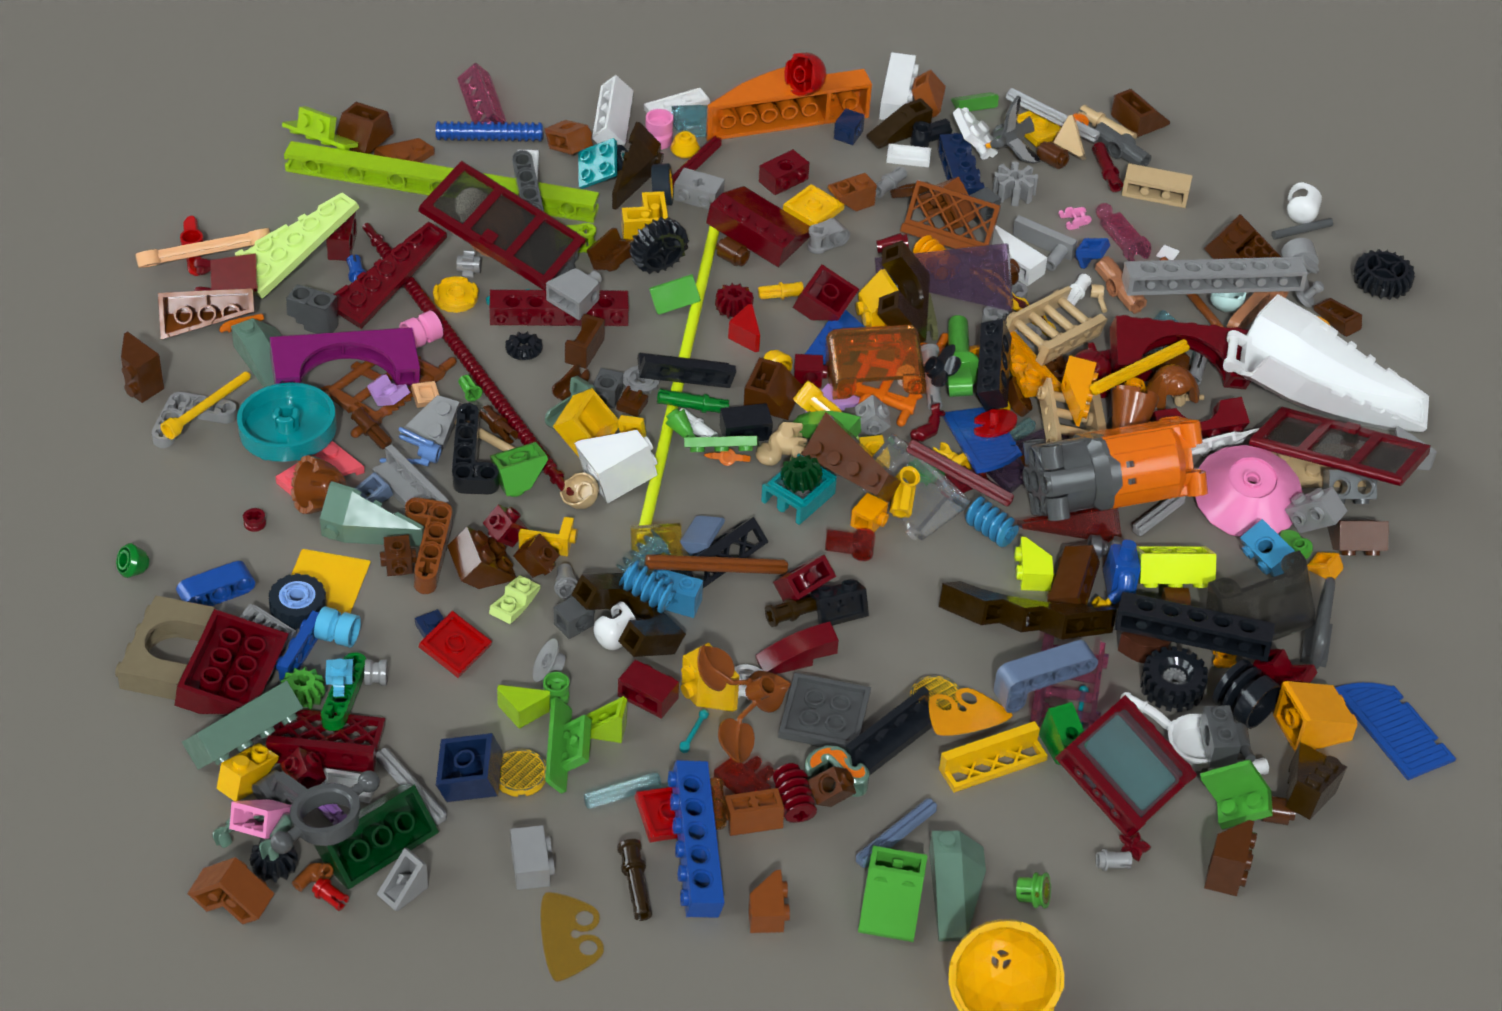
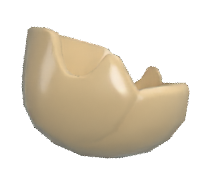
[560,472,599,509]

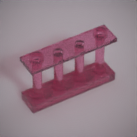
[1030,633,1109,728]

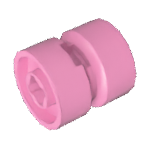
[645,109,673,150]
[399,310,443,349]

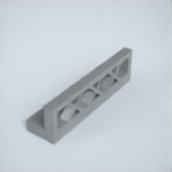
[372,444,449,507]

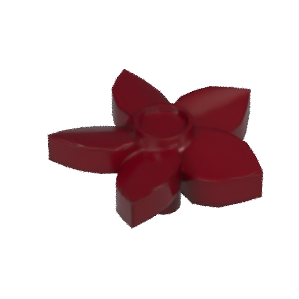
[1119,832,1151,862]

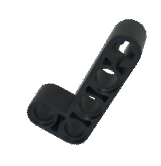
[452,403,499,495]

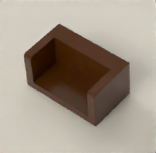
[565,314,605,369]

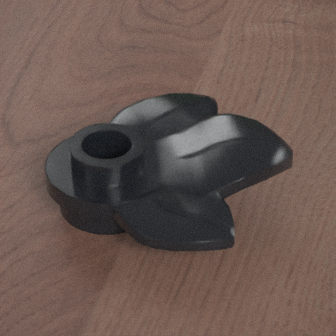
[924,345,961,387]

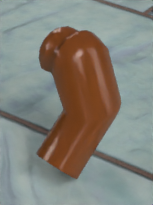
[292,863,334,892]

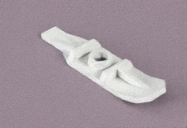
[1192,428,1259,457]

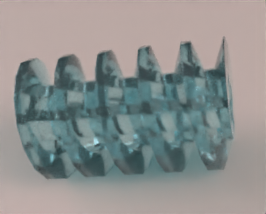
[616,529,671,576]

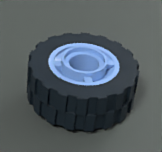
[269,573,327,630]

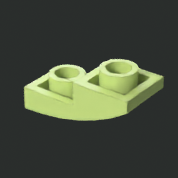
[489,575,541,624]

